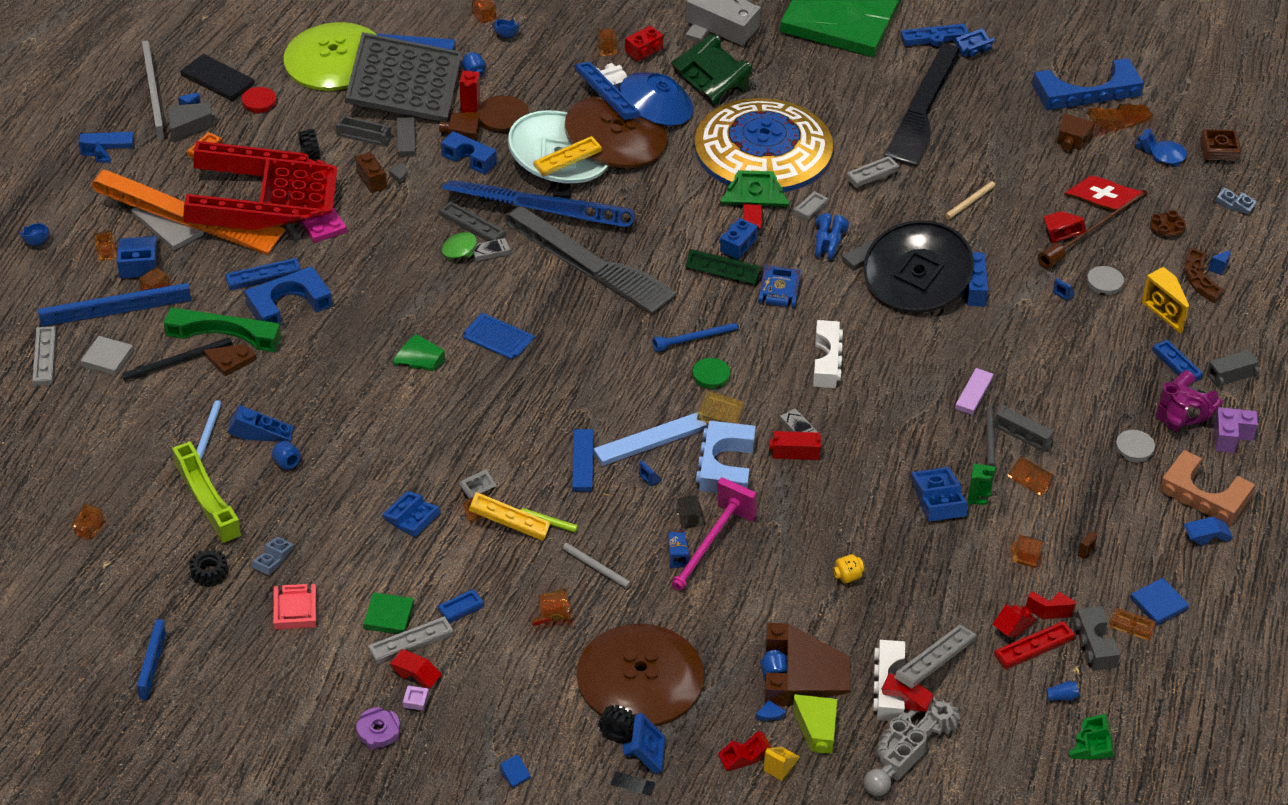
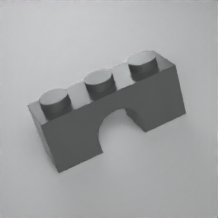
[1073,606,1120,671]

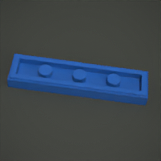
[225,258,301,291]
[572,429,593,492]
[137,619,166,700]

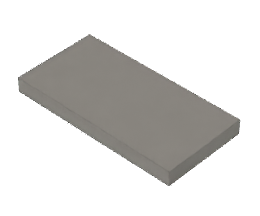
[131,207,204,251]

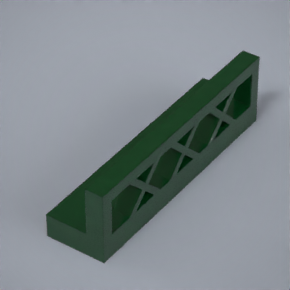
[685,249,763,284]

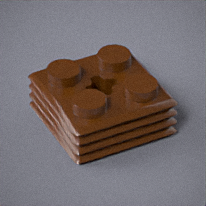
[1200,129,1241,162]

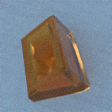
[1008,456,1053,495]

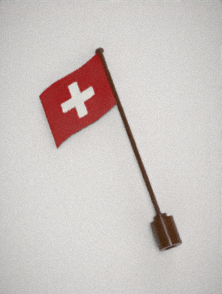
[1038,176,1148,269]

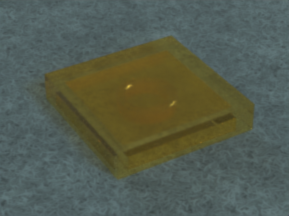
[697,390,744,424]

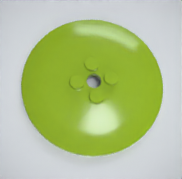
[284,22,377,91]

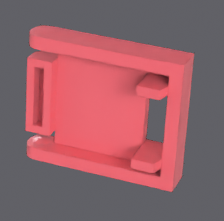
[273,584,316,630]

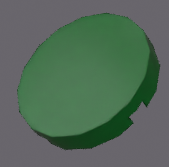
[692,358,730,389]

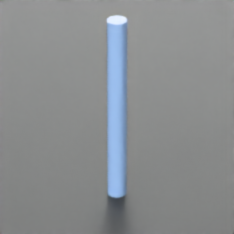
[196,400,222,460]

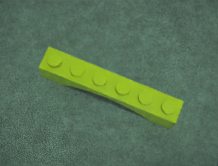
[172,441,241,543]

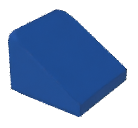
[178,93,200,105]
[1209,250,1231,275]
[1052,278,1075,301]
[639,460,662,486]
[500,754,531,788]

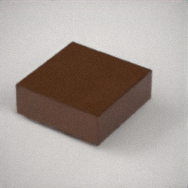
[1077,531,1098,559]

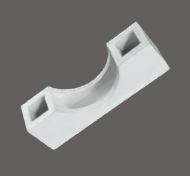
[813,320,843,388]
[873,640,905,721]

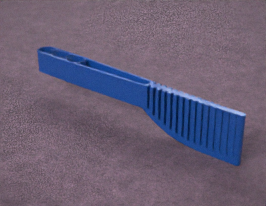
[442,180,636,227]

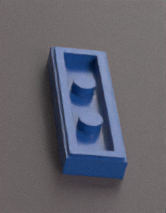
[80,132,134,149]
[1152,339,1203,382]

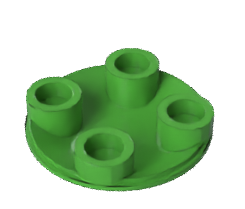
[442,232,477,260]

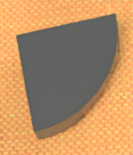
[389,163,407,183]

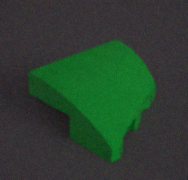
[392,334,445,371]
[1069,713,1114,760]

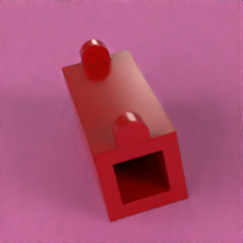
[459,71,480,113]
[769,431,821,460]

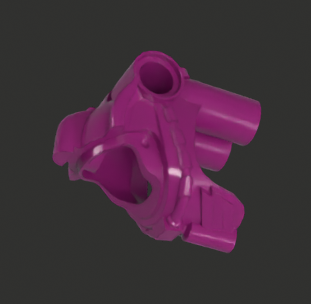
[1156,370,1223,432]

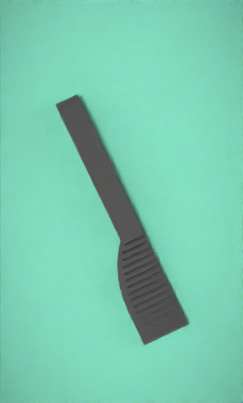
[505,206,677,314]

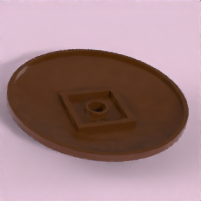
[564,96,667,168]
[577,624,704,726]

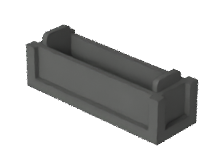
[336,114,392,147]
[994,405,1055,452]

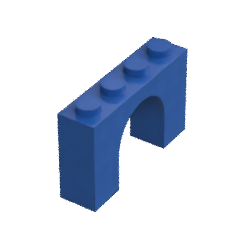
[244,266,332,325]

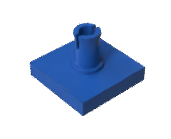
[623,713,665,774]

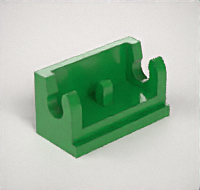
[967,463,995,505]

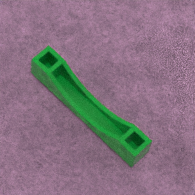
[164,307,281,352]

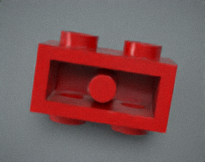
[625,25,664,61]

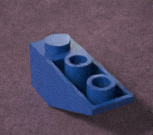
[227,405,293,442]

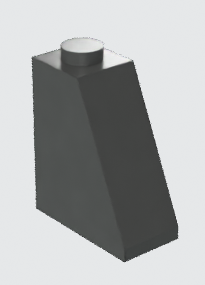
[168,102,215,142]

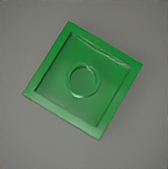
[363,592,414,634]

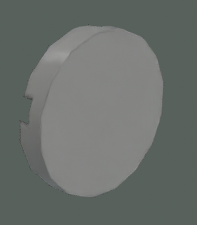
[1087,266,1124,295]
[1115,430,1155,463]

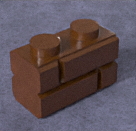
[355,152,387,193]

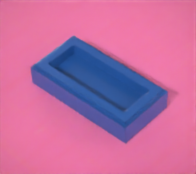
[437,589,484,623]

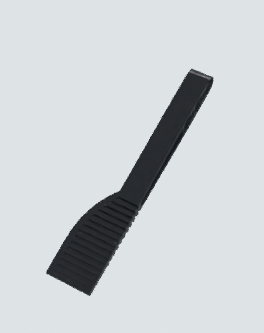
[884,43,960,166]

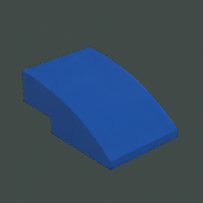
[911,467,967,522]

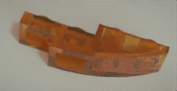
[1087,103,1154,130]

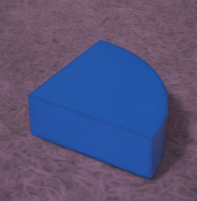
[756,701,786,721]

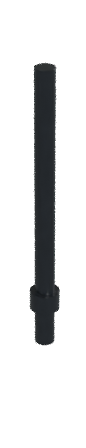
[122,337,232,380]

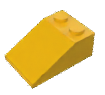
[1141,267,1189,334]

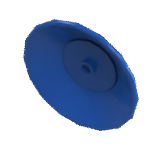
[620,72,694,126]

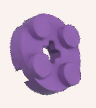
[356,707,400,749]

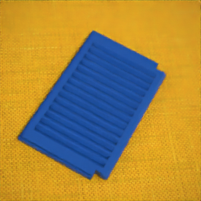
[463,313,535,360]

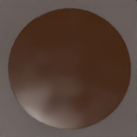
[477,96,529,133]

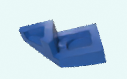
[78,137,111,164]

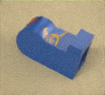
[668,531,689,568]

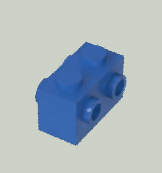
[719,218,758,260]

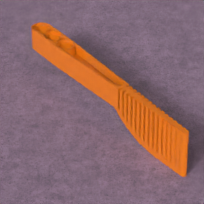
[91,170,285,255]

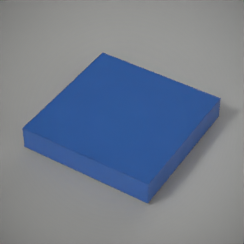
[1130,578,1189,626]

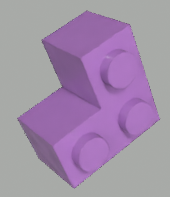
[1214,407,1258,453]

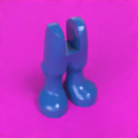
[815,213,849,260]

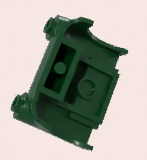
[671,34,753,106]

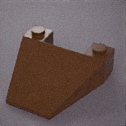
[764,623,850,706]

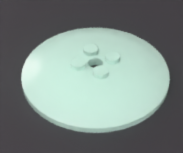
[508,110,609,183]

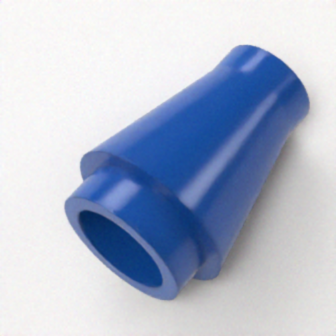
[1046,680,1079,701]

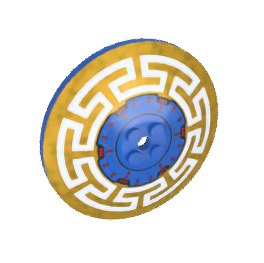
[694,98,833,192]

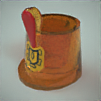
[532,588,571,626]

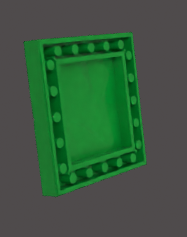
[779,0,901,57]

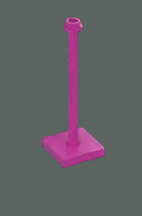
[671,477,757,591]

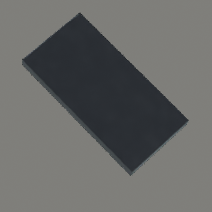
[180,54,255,101]

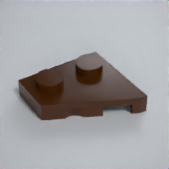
[204,344,257,376]

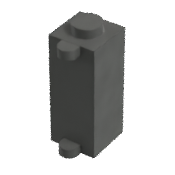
[1206,350,1260,387]

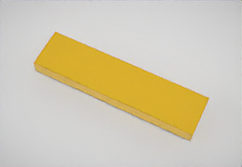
[533,136,602,177]
[468,492,550,541]

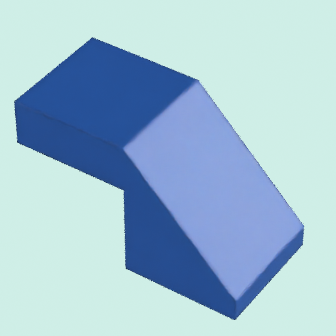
[1184,517,1233,546]

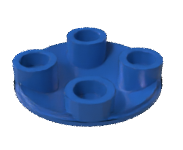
[1152,141,1187,167]

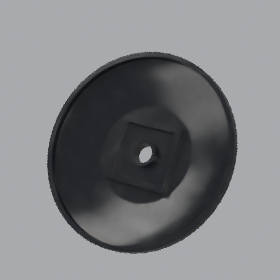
[864,220,974,313]

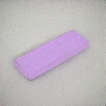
[955,368,994,415]

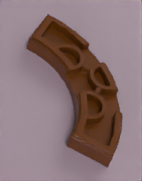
[1185,247,1224,304]

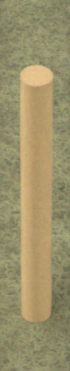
[945,181,995,220]

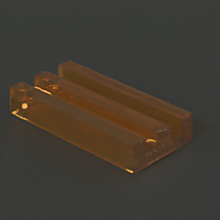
[1109,607,1156,641]

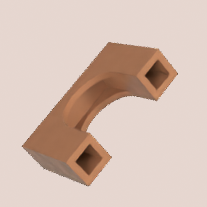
[1159,450,1255,526]

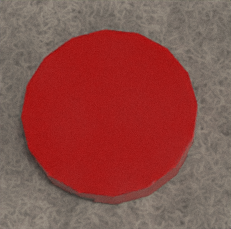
[242,87,277,113]

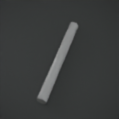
[562,543,631,589]

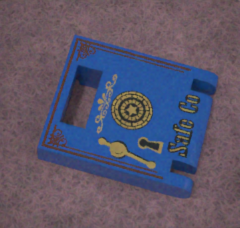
[758,265,801,308]

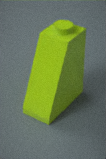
[793,694,837,754]

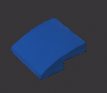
[382,491,441,537]

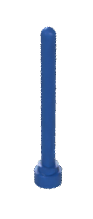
[652,323,738,352]

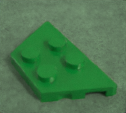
[720,170,789,207]

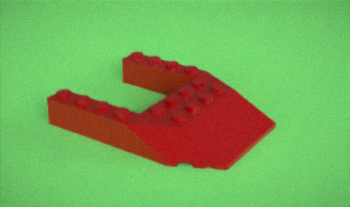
[183,141,337,230]

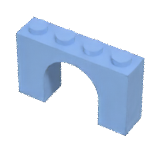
[696,421,756,493]

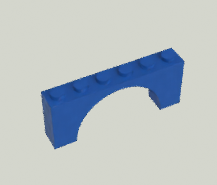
[1032,58,1144,110]

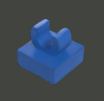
[1135,129,1157,154]

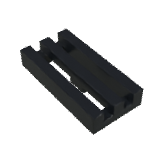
[552,181,571,199]

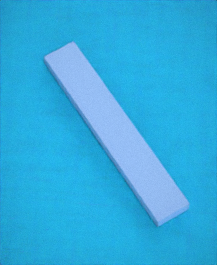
[594,412,707,466]

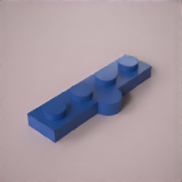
[900,24,969,46]

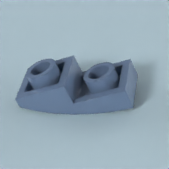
[1215,187,1257,214]
[252,537,294,575]

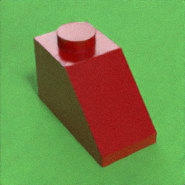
[1044,211,1087,243]

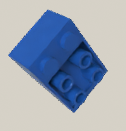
[117,236,157,278]

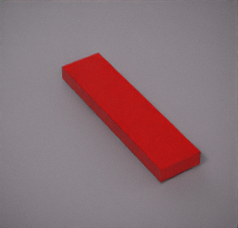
[994,621,1075,670]

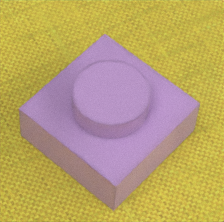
[403,686,429,711]

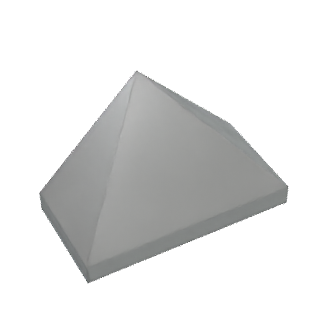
[459,469,497,499]

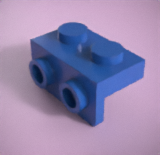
[954,28,995,57]

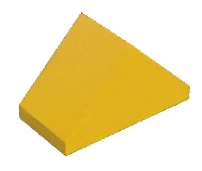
[764,746,800,781]

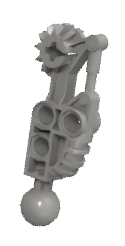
[863,697,960,796]

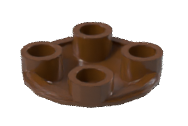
[1150,210,1186,236]

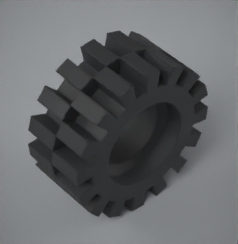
[298,129,320,161]
[189,548,228,587]
[598,705,636,744]

